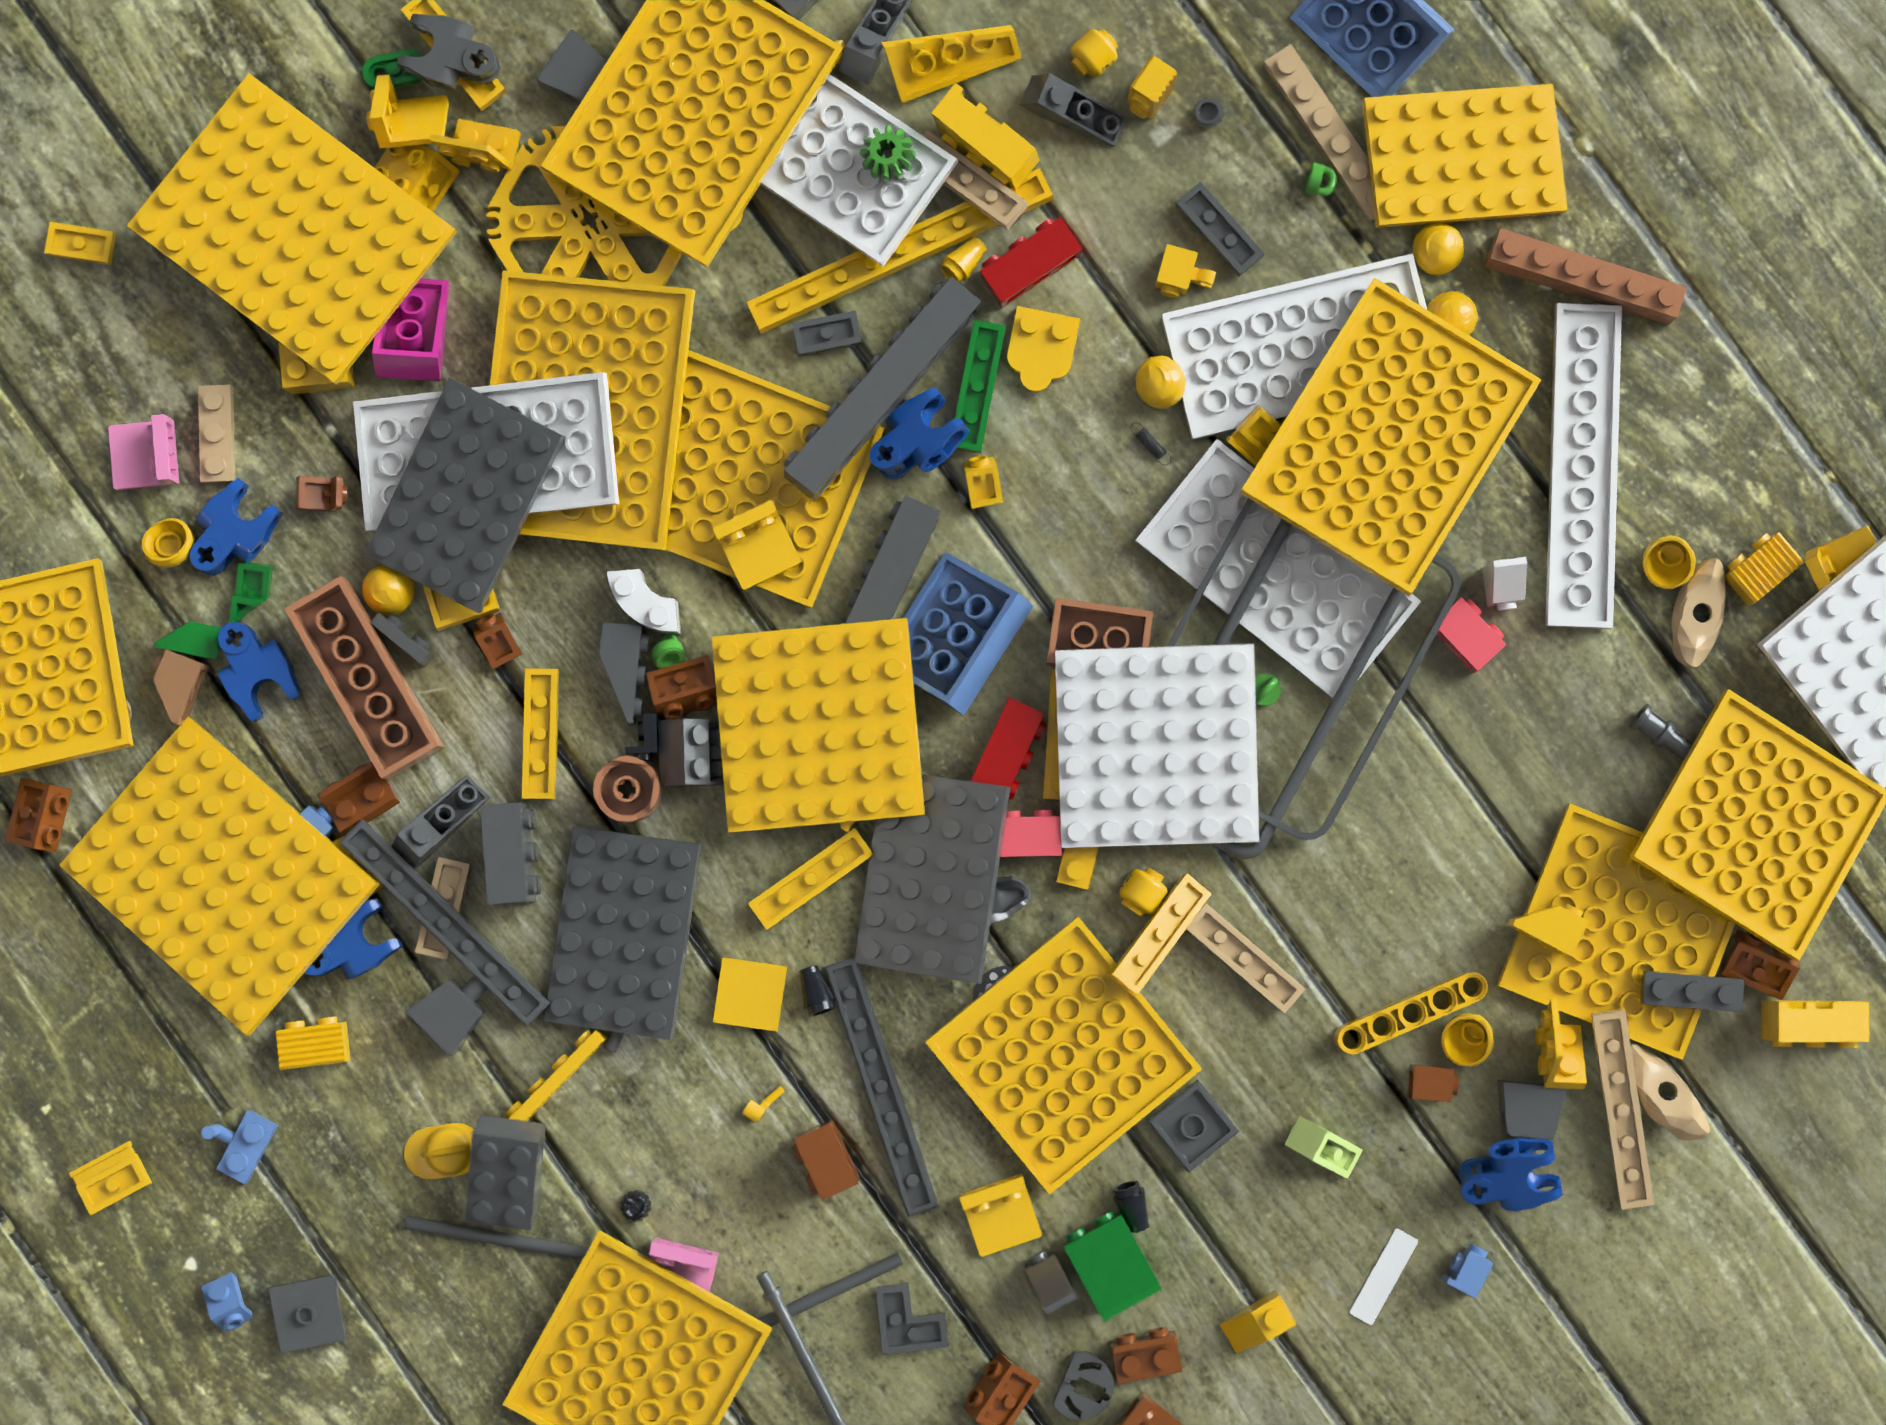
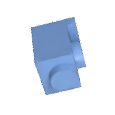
[1441,1243,1494,1299]

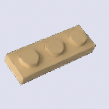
[198,385,235,484]
[415,857,472,960]

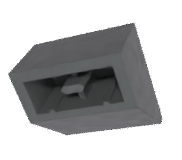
[658,719,724,787]

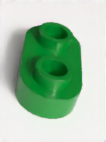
[362,49,423,89]

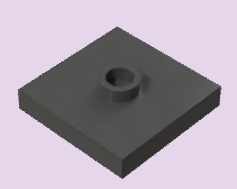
[1146,1079,1240,1173]
[269,1274,348,1353]

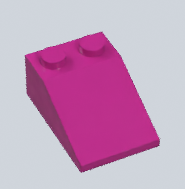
[372,278,449,381]

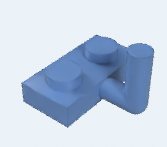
[201,1110,279,1184]

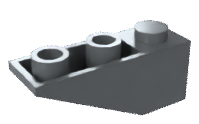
[839,0,912,85]
[1020,73,1127,147]
[599,622,649,725]
[391,775,490,869]

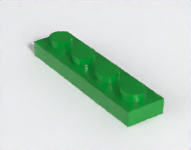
[955,320,1006,454]

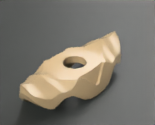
[1671,558,1726,668]
[1631,1044,1710,1141]

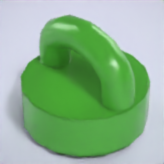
[1304,162,1337,196]
[651,634,685,669]
[1255,673,1281,706]

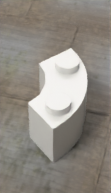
[607,569,681,635]

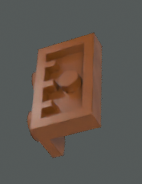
[646,655,717,720]
[317,762,400,836]
[5,778,72,852]
[1720,930,1800,1000]
[1110,1327,1183,1384]
[963,1353,1041,1425]

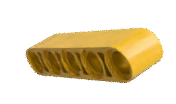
[1333,972,1488,1054]

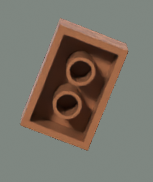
[1046,598,1154,667]

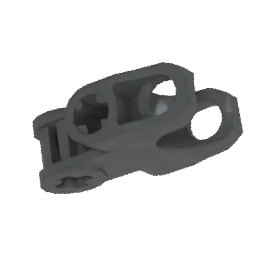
[396,14,501,91]

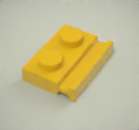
[1226,404,1281,466]
[69,1141,152,1216]

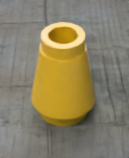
[940,236,987,283]

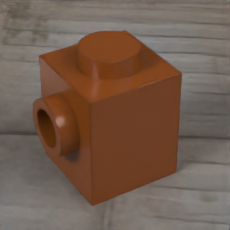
[1407,1064,1459,1102]

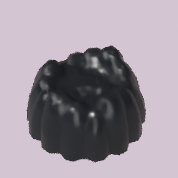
[620,1190,652,1222]

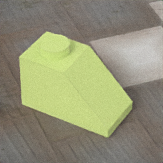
[1284,1116,1363,1179]

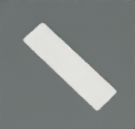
[1350,1228,1418,1325]

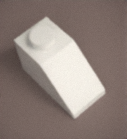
[1482,557,1527,611]

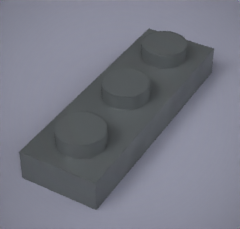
[1175,182,1265,277]
[1640,971,1744,1012]

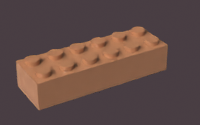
[284,576,445,780]

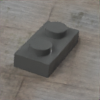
[792,310,862,357]
[370,612,434,666]

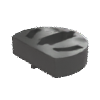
[1053,1351,1114,1420]

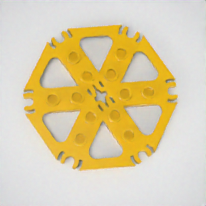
[486,126,682,286]

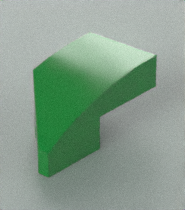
[229,561,273,623]
[153,621,221,660]

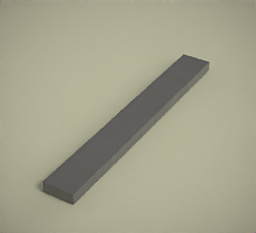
[339,819,550,1027]
[825,956,939,1217]

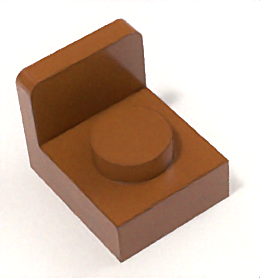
[473,613,522,669]

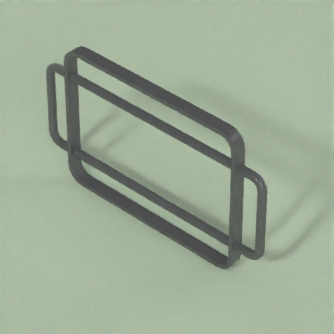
[1167,498,1460,859]

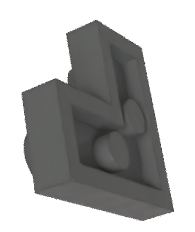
[876,1283,949,1354]

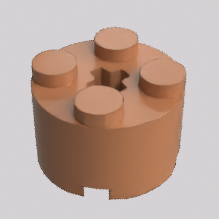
[593,756,663,823]

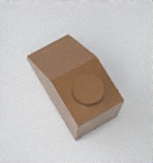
[153,649,210,725]

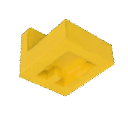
[962,455,1004,509]

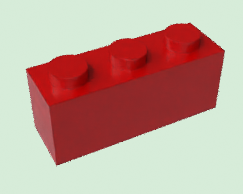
[980,217,1083,309]
[971,697,1047,800]

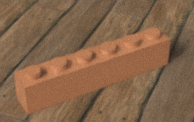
[1484,228,1687,325]

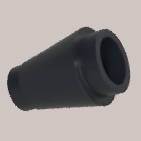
[799,965,835,1017]
[1113,1181,1149,1233]

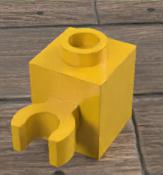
[1154,244,1216,298]

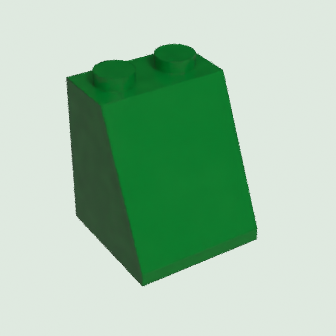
[1062,1210,1162,1322]

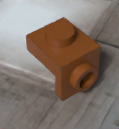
[295,476,347,512]

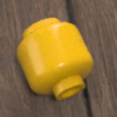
[1070,29,1118,77]
[1119,867,1168,917]

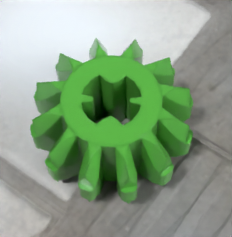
[859,124,916,183]

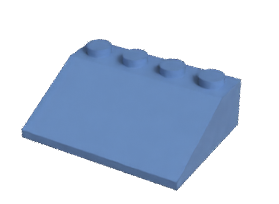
[1290,0,1455,97]
[903,552,1033,716]

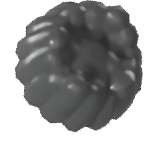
[1193,97,1224,129]

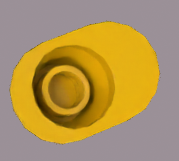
[404,1123,474,1180]

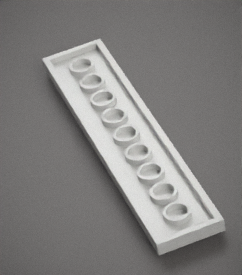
[1545,303,1622,629]

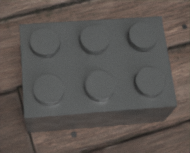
[480,802,541,905]
[465,1115,546,1231]

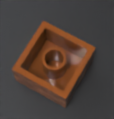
[791,1118,860,1201]

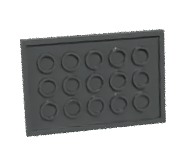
[365,378,566,613]
[855,774,1010,984]
[544,826,702,1040]

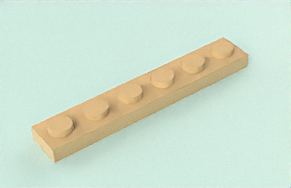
[1263,44,1375,223]
[1590,1009,1654,1210]

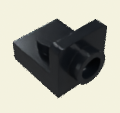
[625,713,660,761]

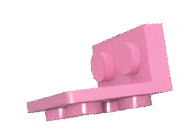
[108,414,179,490]
[649,1237,719,1292]

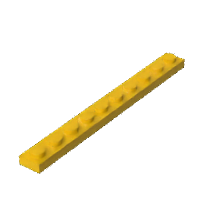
[747,168,1054,334]

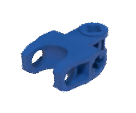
[870,387,970,480]
[189,478,283,575]
[217,622,302,722]
[304,898,403,980]
[1459,1138,1563,1211]

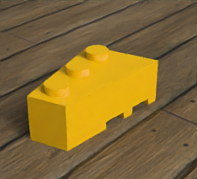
[931,82,1040,190]
[1761,1000,1869,1048]

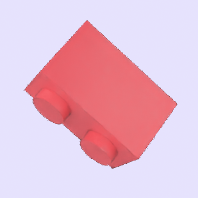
[1429,597,1507,674]
[1000,810,1062,857]

